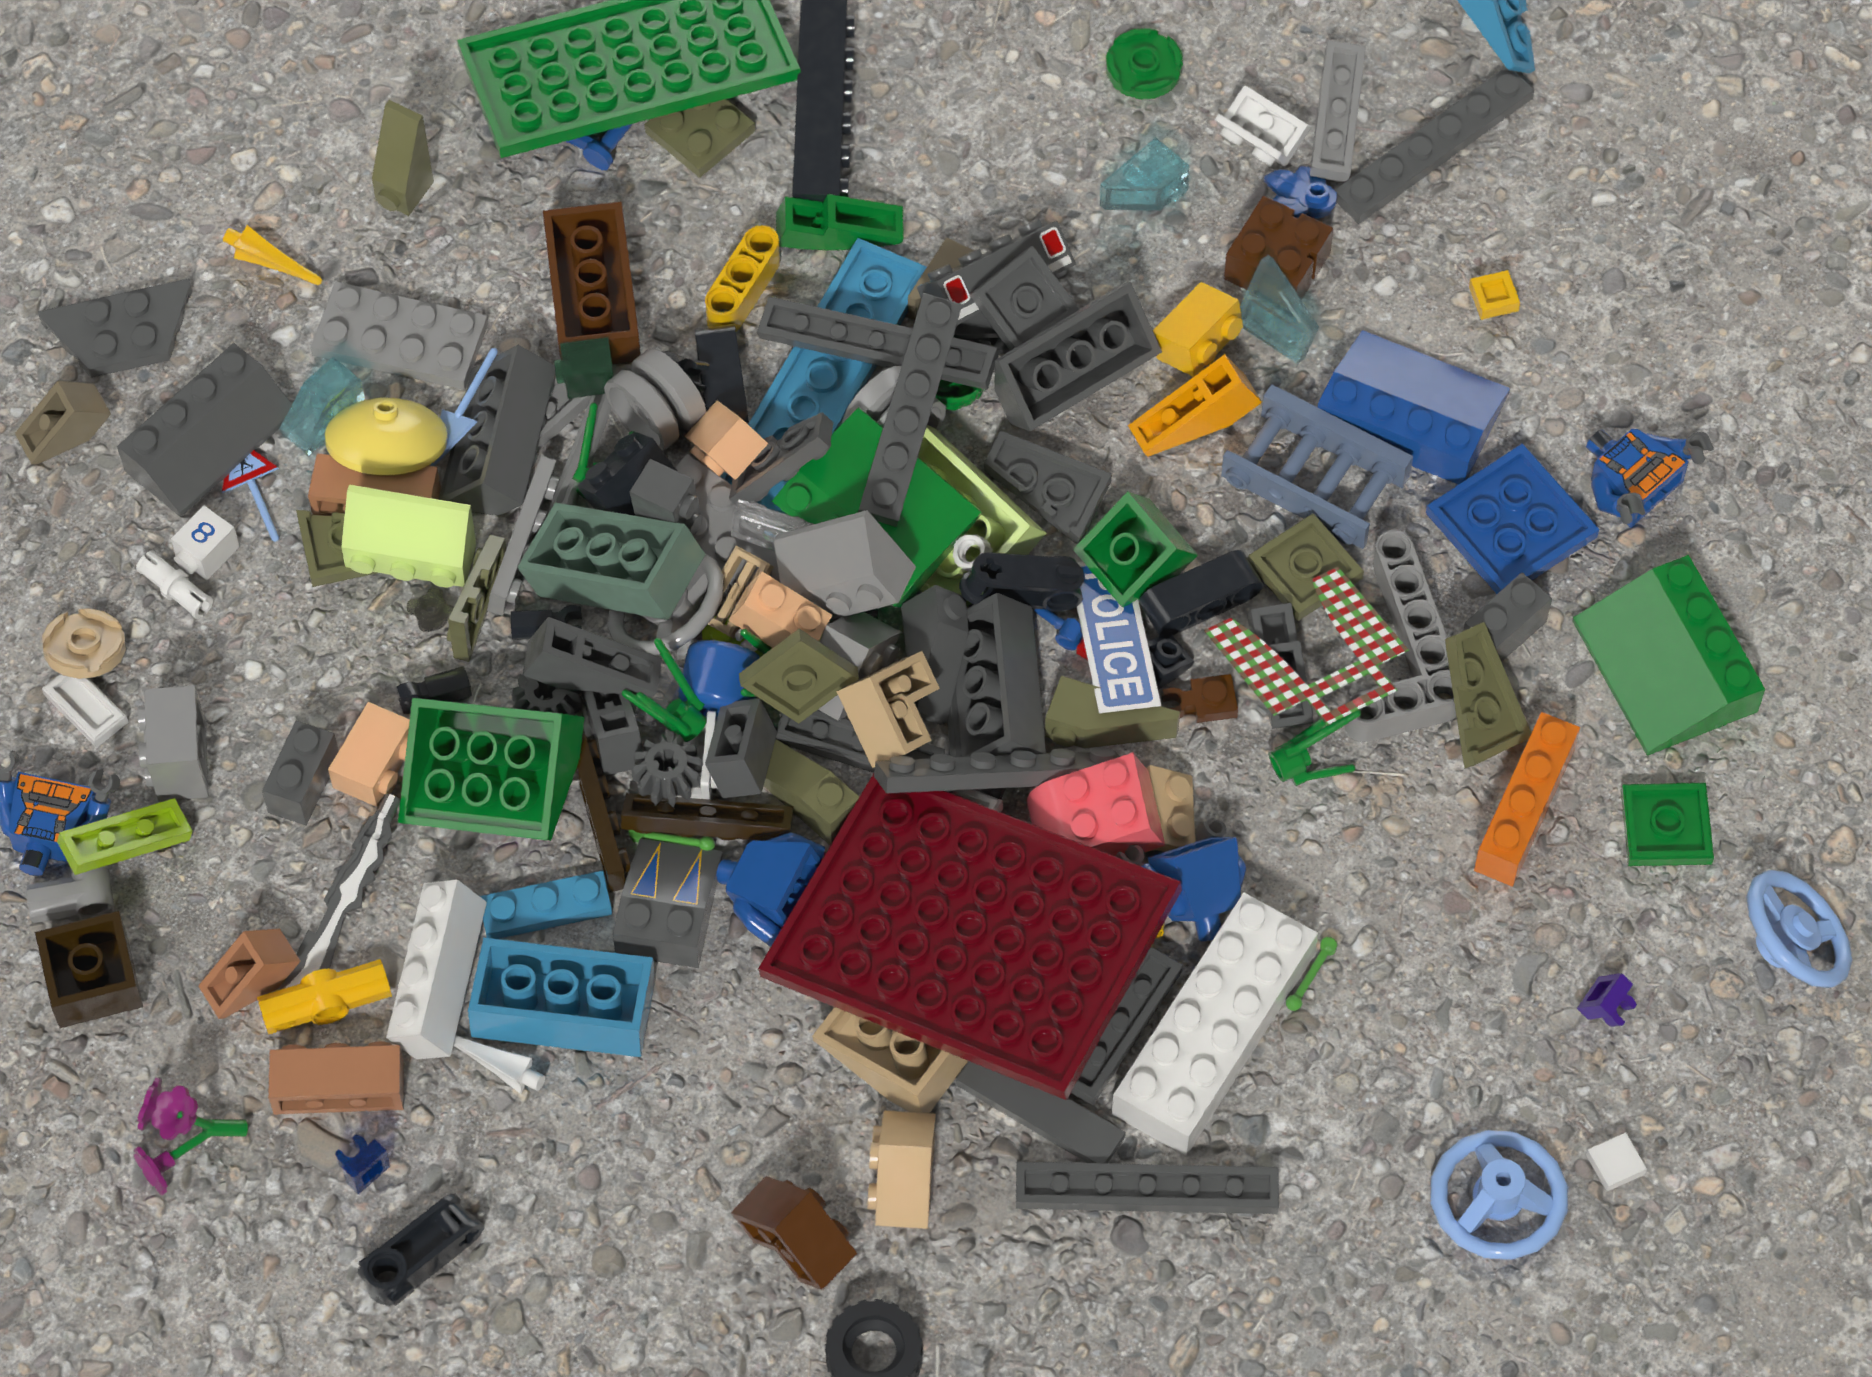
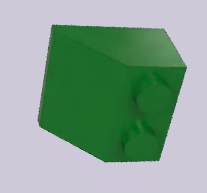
[1073,491,1198,607]

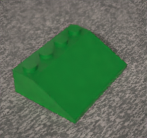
[772,407,983,607]
[1572,555,1765,756]
[398,698,584,841]

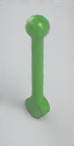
[629,830,715,851]
[1285,937,1337,1011]

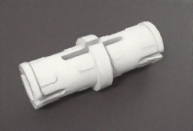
[136,550,213,619]

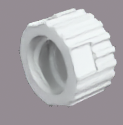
[953,534,993,571]

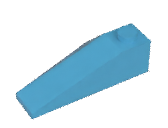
[1457,0,1535,74]

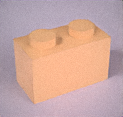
[685,401,768,480]
[728,571,832,648]
[328,702,410,807]

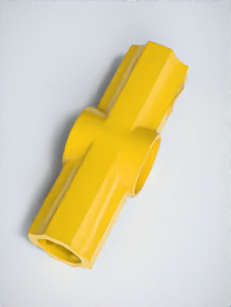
[257,959,392,1035]

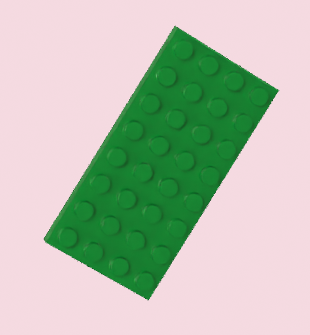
[457,0,800,158]

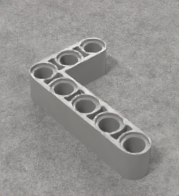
[1345,530,1456,742]

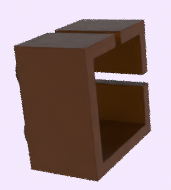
[1224,195,1334,312]

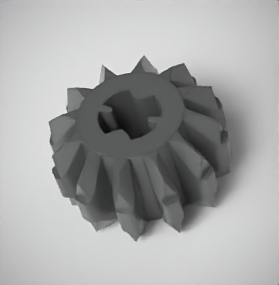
[512,674,583,716]
[631,733,703,807]

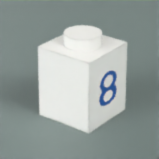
[171,505,239,581]

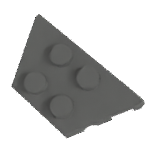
[38,278,193,378]

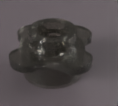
[407,587,454,632]

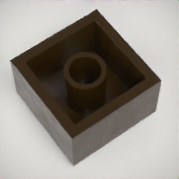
[35,911,144,1029]

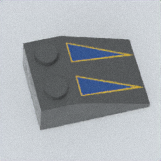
[612,838,723,968]

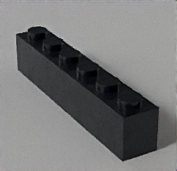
[792,0,855,202]

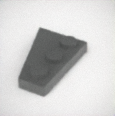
[729,412,834,509]
[984,430,1112,544]

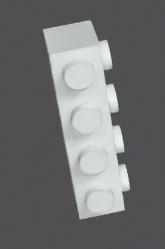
[386,880,487,1059]

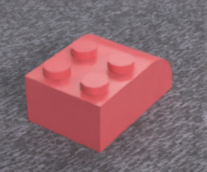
[1027,753,1165,857]

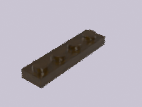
[575,728,630,893]
[621,793,793,841]

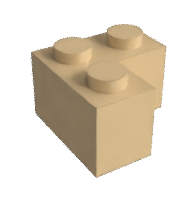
[837,651,940,768]
[867,1111,936,1229]

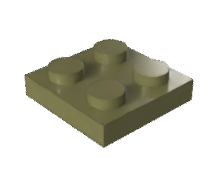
[644,99,755,178]
[1248,513,1364,621]
[739,629,859,724]

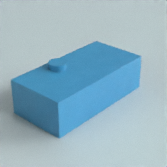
[468,937,655,1057]

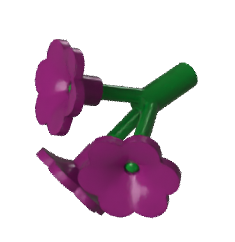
[133,1077,248,1195]

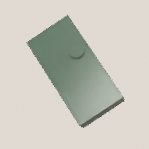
[517,502,705,620]

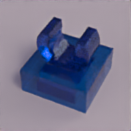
[335,1135,391,1195]

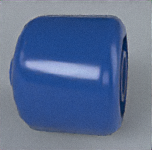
[678,640,760,718]

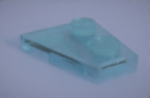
[1240,255,1319,364]

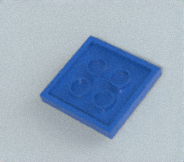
[1426,443,1600,594]

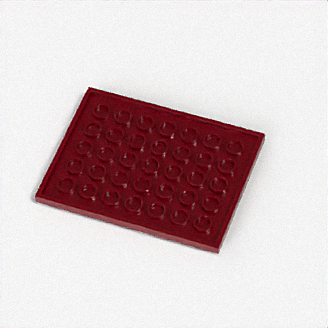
[758,772,1182,1100]

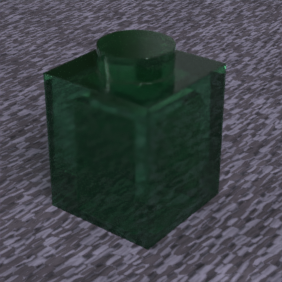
[554,337,614,399]

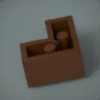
[730,1176,858,1290]

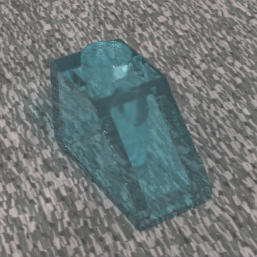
[1099,137,1190,210]
[280,357,365,456]

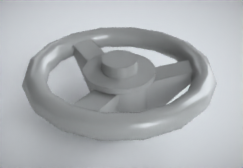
[608,554,724,656]

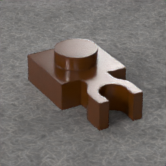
[1162,674,1238,723]

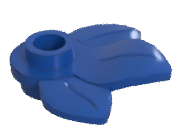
[1264,166,1337,218]

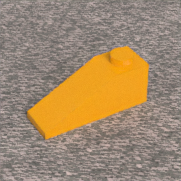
[1128,354,1262,457]

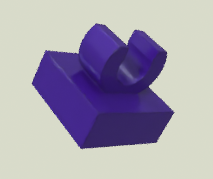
[1576,973,1637,1027]

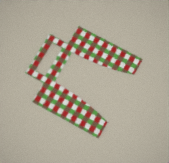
[1204,567,1409,725]

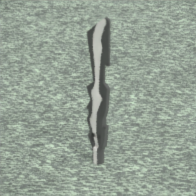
[280,794,400,990]

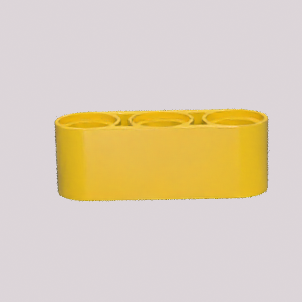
[705,225,780,332]

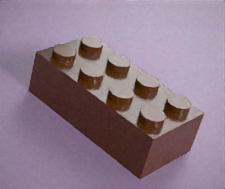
[542,201,641,371]

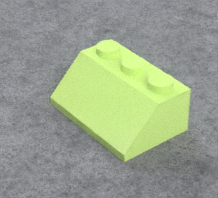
[341,485,476,588]

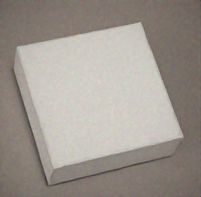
[1586,1133,1647,1192]

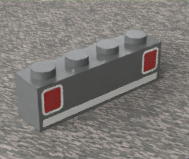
[916,219,1076,325]

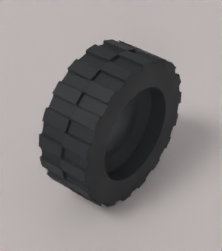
[825,1299,923,1377]

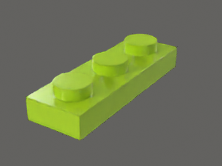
[57,798,193,875]

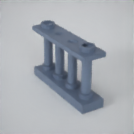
[1221,384,1413,549]

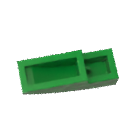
[776,194,904,250]

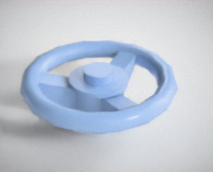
[1746,870,1852,988]
[1430,1130,1568,1260]

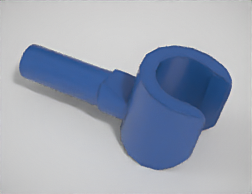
[1035,609,1083,651]

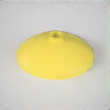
[325,397,447,475]

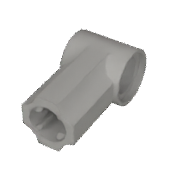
[26,867,114,923]

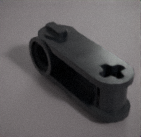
[959,552,1084,612]
[357,1193,484,1306]

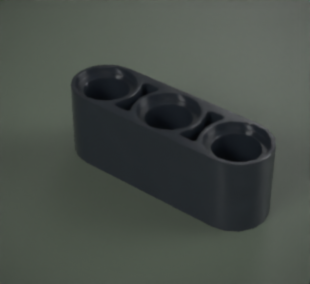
[694,324,749,424]
[1139,550,1263,636]

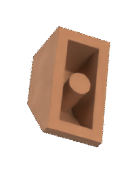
[199,928,300,1019]

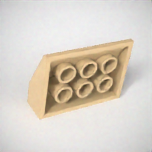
[812,1007,968,1113]

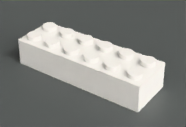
[1112,893,1318,1157]

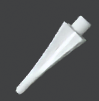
[453,1035,546,1094]

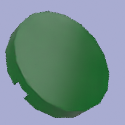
[1106,28,1183,100]

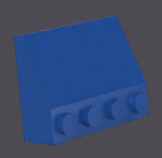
[1318,330,1510,485]

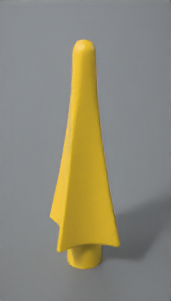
[223,225,323,285]

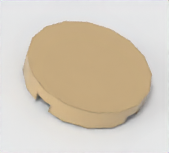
[42,608,126,679]

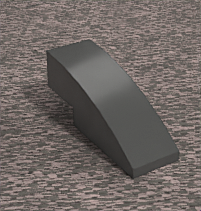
[1247,603,1314,729]

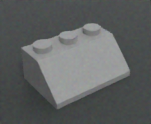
[773,510,916,620]

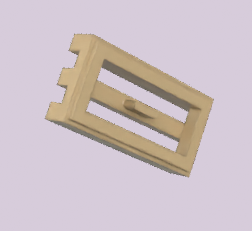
[708,545,774,639]

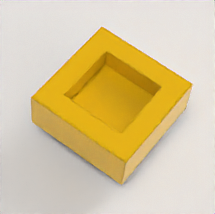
[1469,270,1520,320]

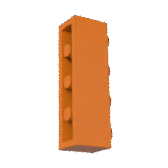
[1474,712,1580,887]

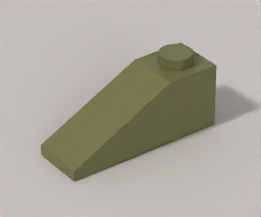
[372,100,434,216]
[1045,676,1180,749]
[764,740,859,846]

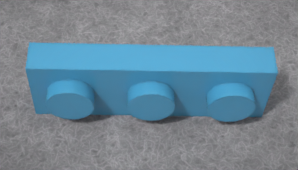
[480,870,612,939]

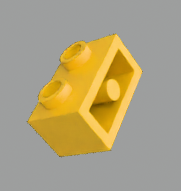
[1153,282,1243,377]

